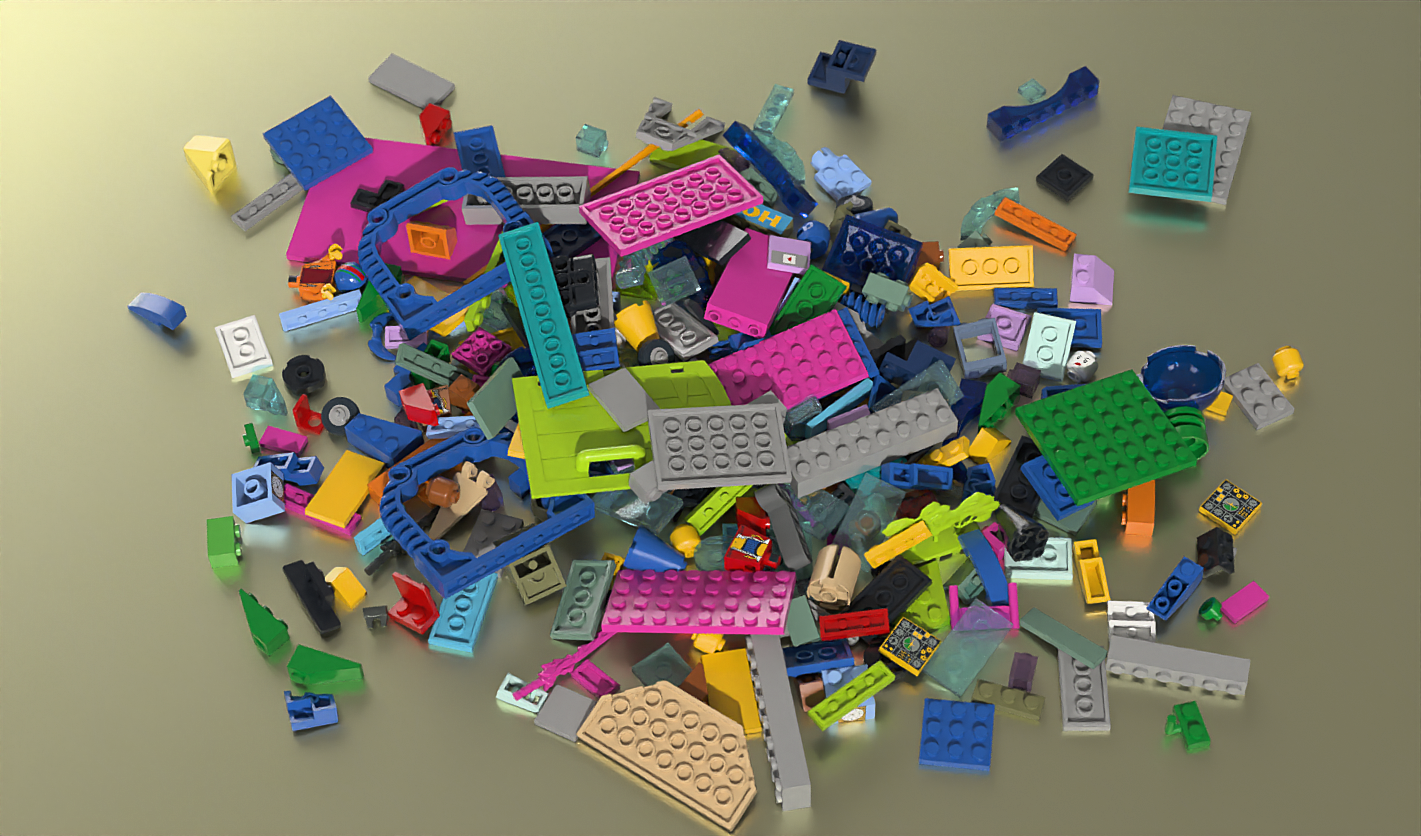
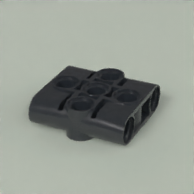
[551,254,599,318]

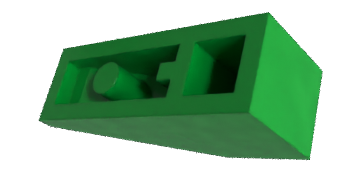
[356,263,405,323]
[287,644,364,685]

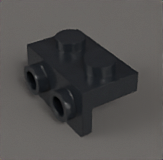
[1197,527,1234,578]

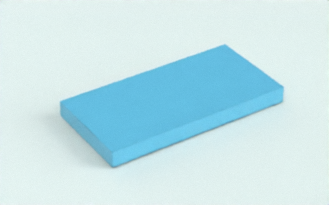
[428,573,498,653]

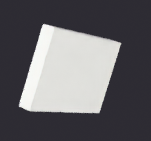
[215,315,273,378]

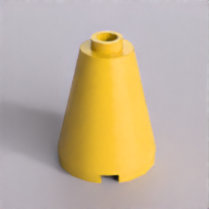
[614,300,660,352]

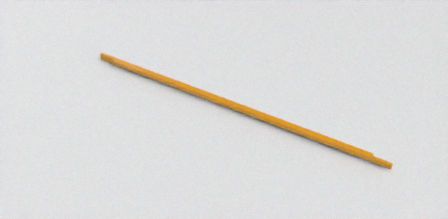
[449,109,704,295]

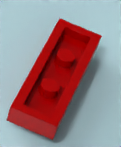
[819,608,890,641]

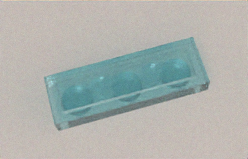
[753,84,794,136]

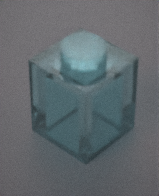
[576,124,609,158]

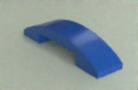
[957,529,1009,606]

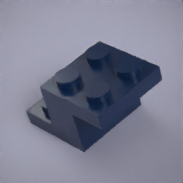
[807,40,877,94]
[879,340,956,391]

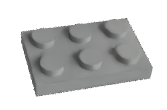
[1221,363,1294,430]
[463,509,524,578]

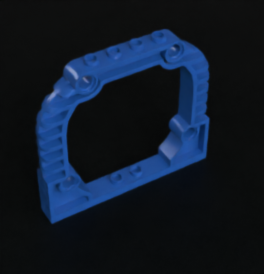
[358,167,554,341]
[380,427,595,599]

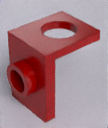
[293,394,324,434]

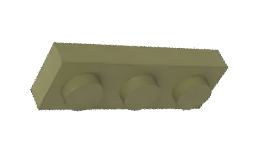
[971,679,1045,721]

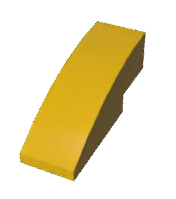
[1072,539,1110,604]

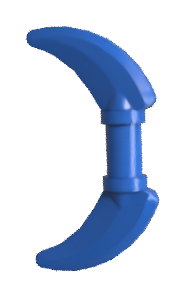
[368,312,396,360]

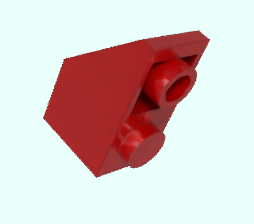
[419,103,452,146]
[399,383,440,426]
[736,497,770,536]

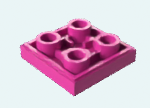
[452,327,512,376]

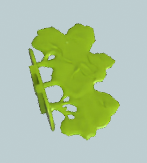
[882,492,1000,565]

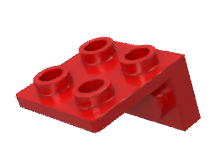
[387,572,440,635]

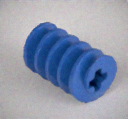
[840,291,885,329]

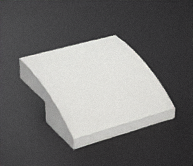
[1107,601,1156,643]

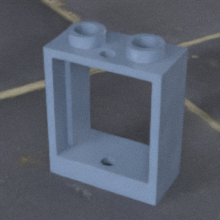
[953,318,1007,381]

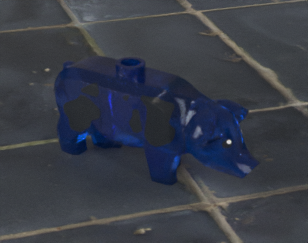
[647,240,713,311]

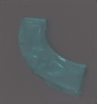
[749,130,805,184]
[960,187,1020,240]

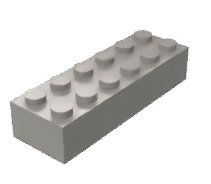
[461,176,591,225]

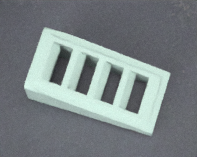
[496,673,549,714]

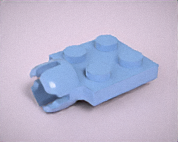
[811,147,872,202]

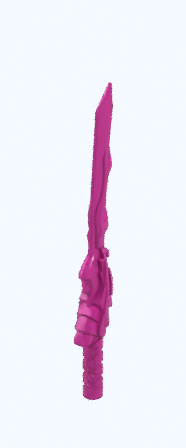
[512,630,617,701]

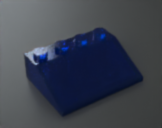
[822,214,923,287]

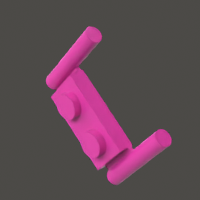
[949,583,1020,632]

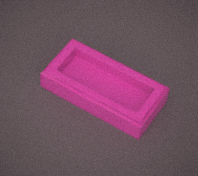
[259,426,308,457]
[1221,581,1269,624]
[571,659,620,699]

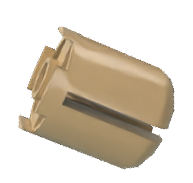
[806,544,861,610]

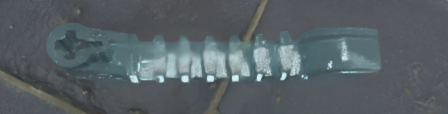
[615,237,673,289]

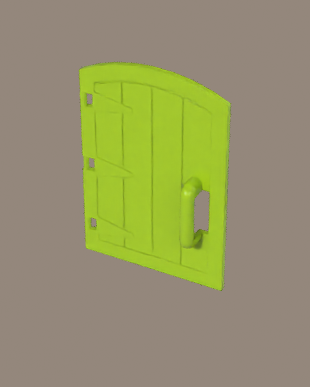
[512,360,731,499]

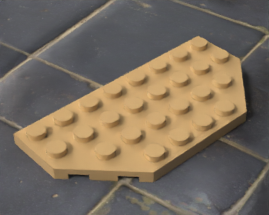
[576,680,757,832]

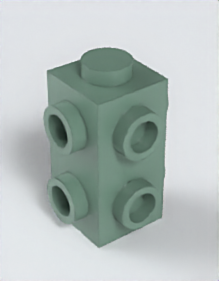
[862,272,913,312]

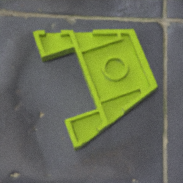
[891,560,950,633]

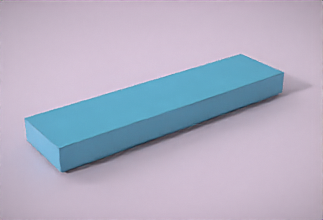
[805,378,873,439]

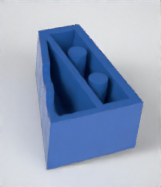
[345,413,424,469]

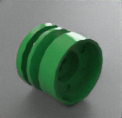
[1164,406,1209,460]

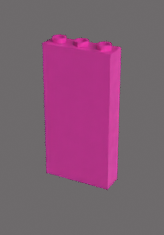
[704,228,795,339]

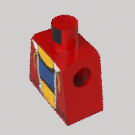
[724,525,781,573]

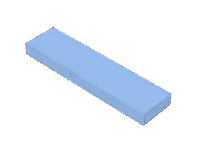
[279,289,362,332]

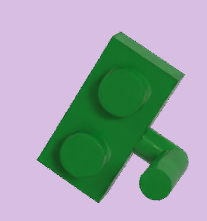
[1164,701,1211,750]

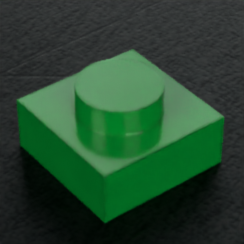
[242,423,261,454]

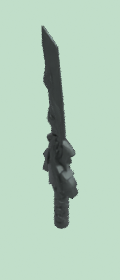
[364,506,441,576]

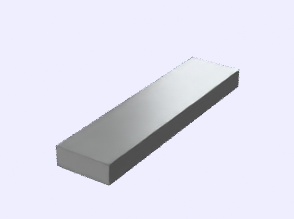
[231,173,303,231]

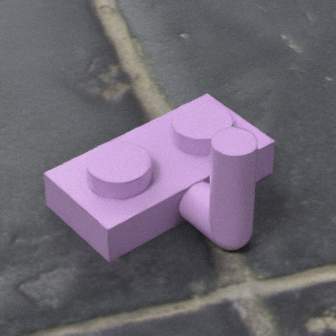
[385,326,428,349]

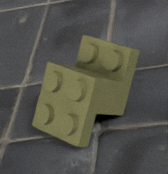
[493,523,567,605]

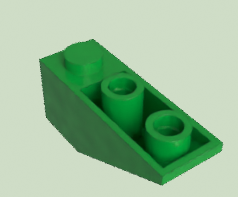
[977,373,1021,435]
[239,589,290,656]

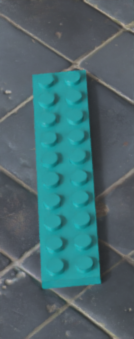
[498,222,590,409]

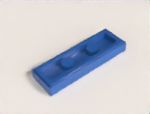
[994,288,1058,309]

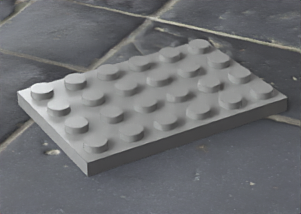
[1163,95,1251,205]
[647,403,792,490]

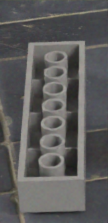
[787,388,958,498]
[745,634,811,811]

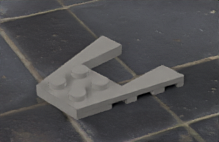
[636,97,725,151]

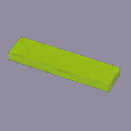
[808,660,895,731]

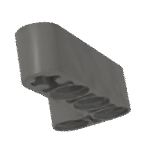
[754,483,812,572]

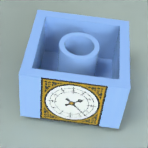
[232,462,285,523]
[821,664,875,724]

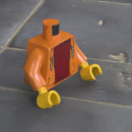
[288,244,342,304]

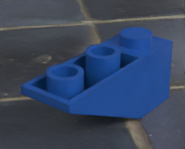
[1146,556,1204,621]

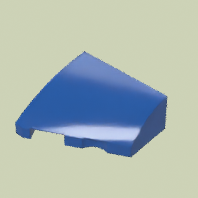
[908,296,961,327]
[961,463,996,510]
[284,691,338,731]

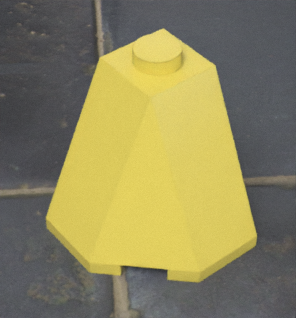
[183,135,237,193]

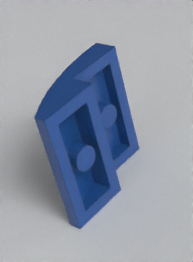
[572,328,620,371]

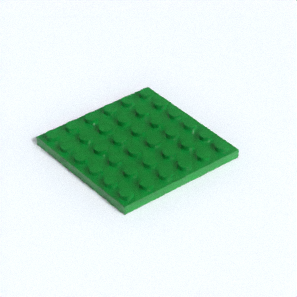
[1015,369,1197,506]

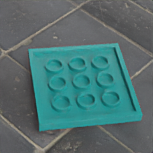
[1129,127,1217,202]

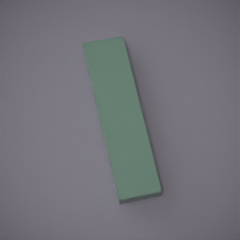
[395,343,473,388]
[1020,607,1108,669]

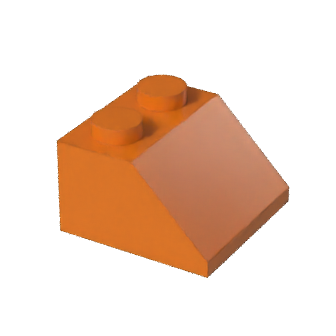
[406,221,457,260]

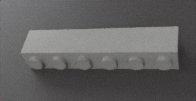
[1106,635,1250,695]

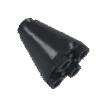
[995,504,1048,562]

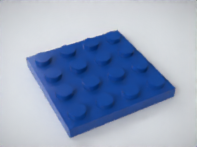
[263,95,373,191]

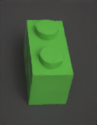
[206,516,242,568]

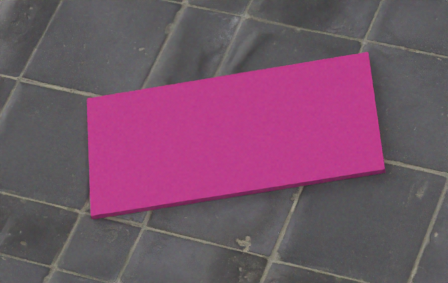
[286,137,640,289]

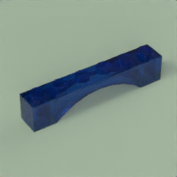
[987,66,1100,142]
[722,121,818,219]
[936,378,987,500]

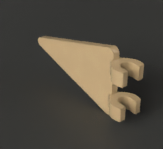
[428,461,495,541]

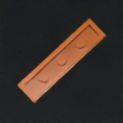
[994,197,1077,252]

